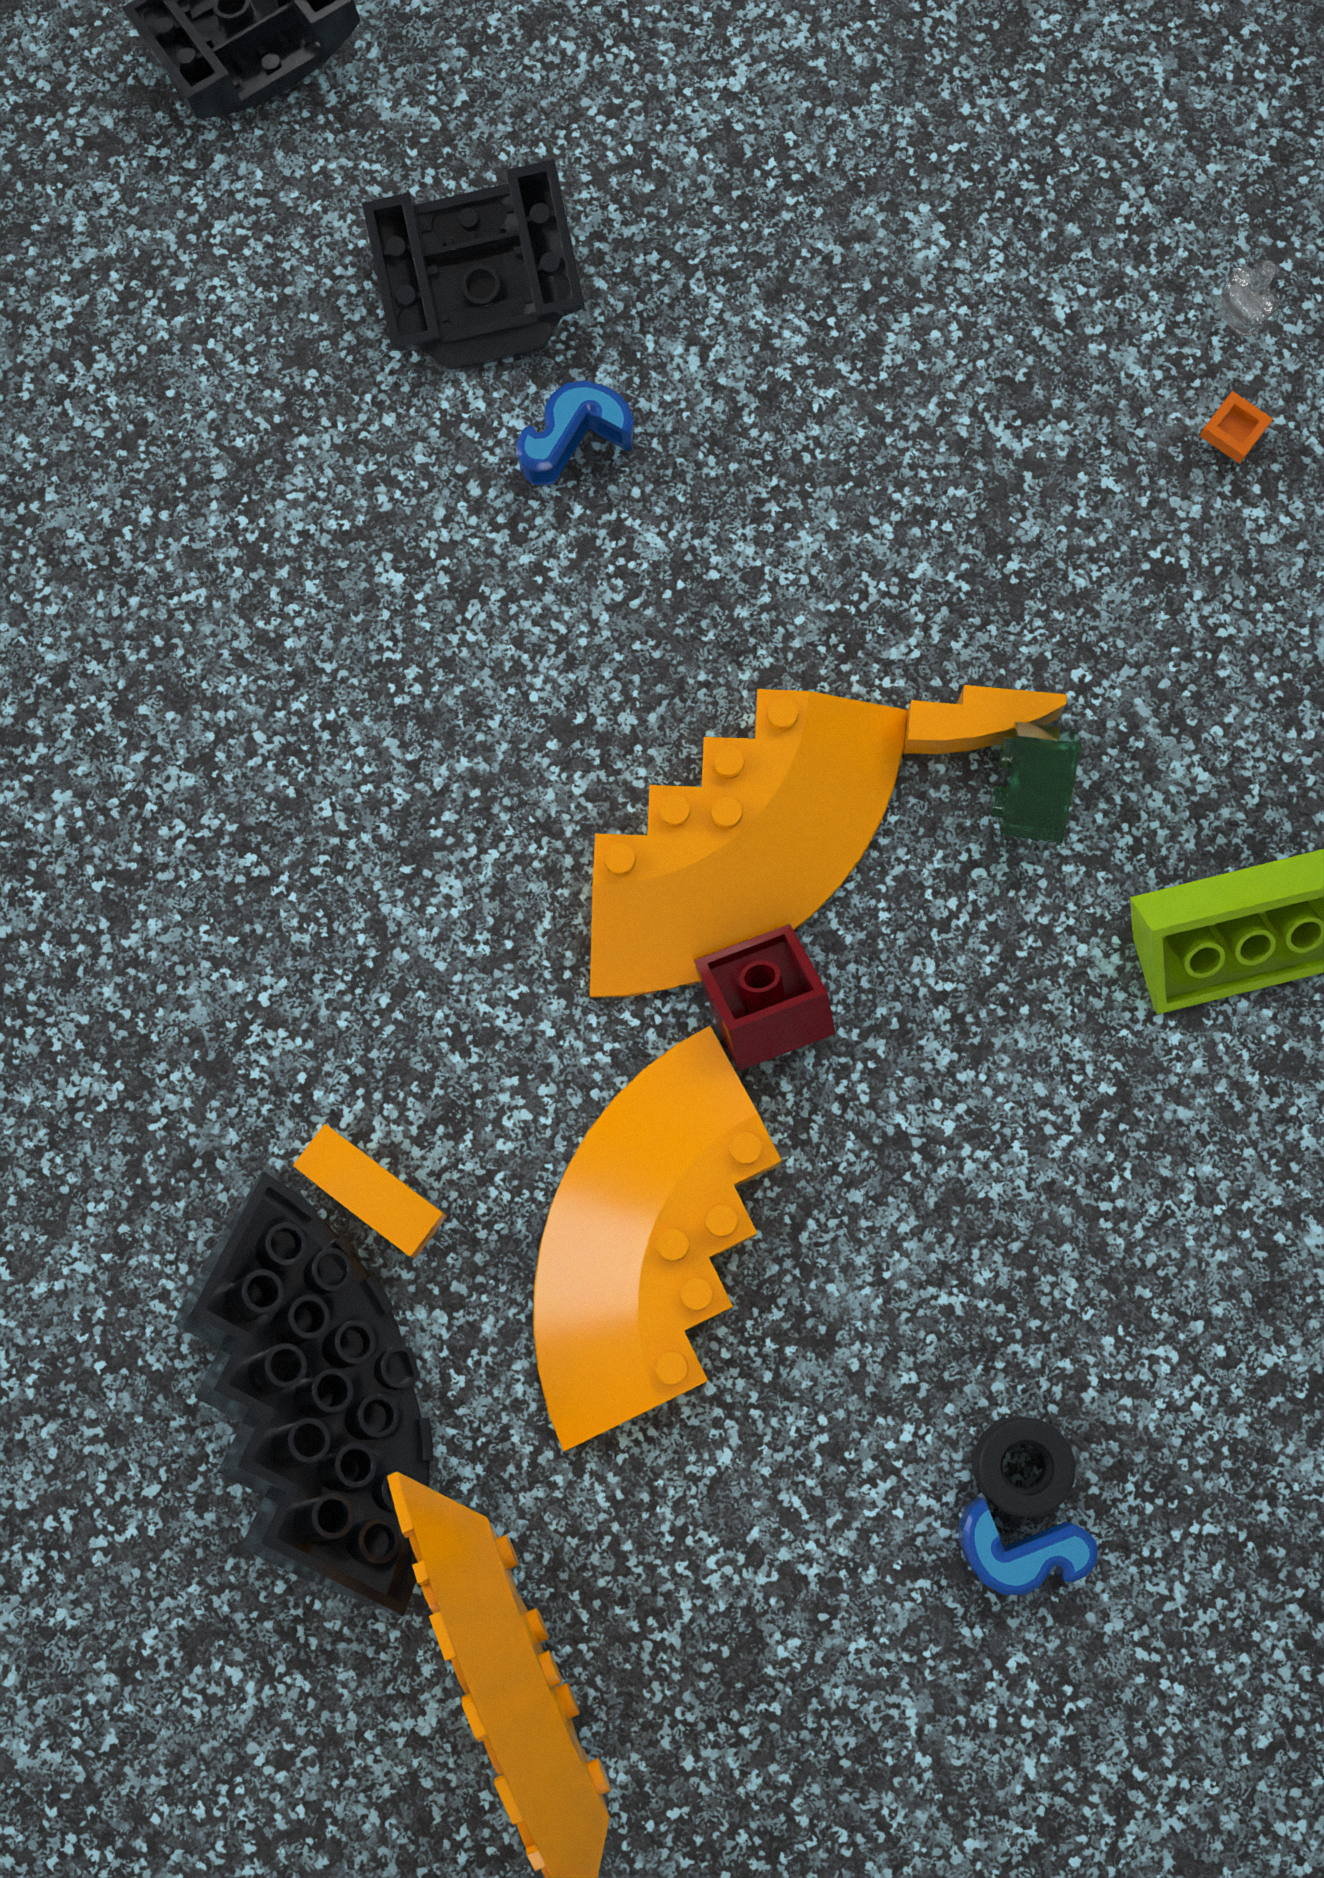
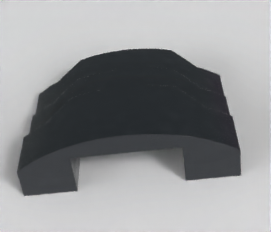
[121,0,361,119]
[362,159,585,370]

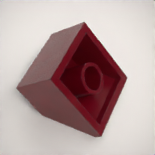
[694,924,836,1071]

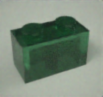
[990,721,1081,843]

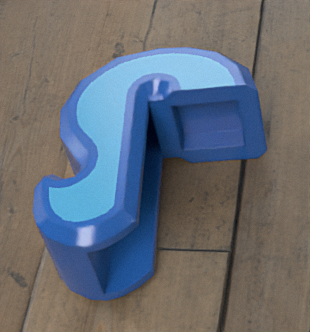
[516,380,635,486]
[958,1496,1098,1595]

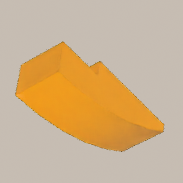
[903,685,1067,754]
[293,1124,448,1259]

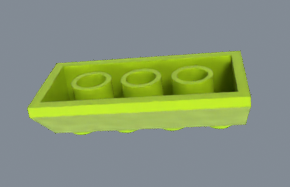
[1130,849,1324,1015]

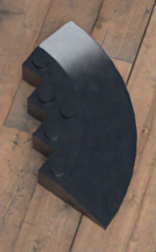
[172,1172,433,1617]

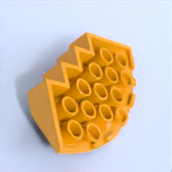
[590,689,907,998]
[533,1026,782,1452]
[387,1472,611,1878]

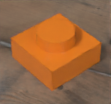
[1200,391,1273,464]

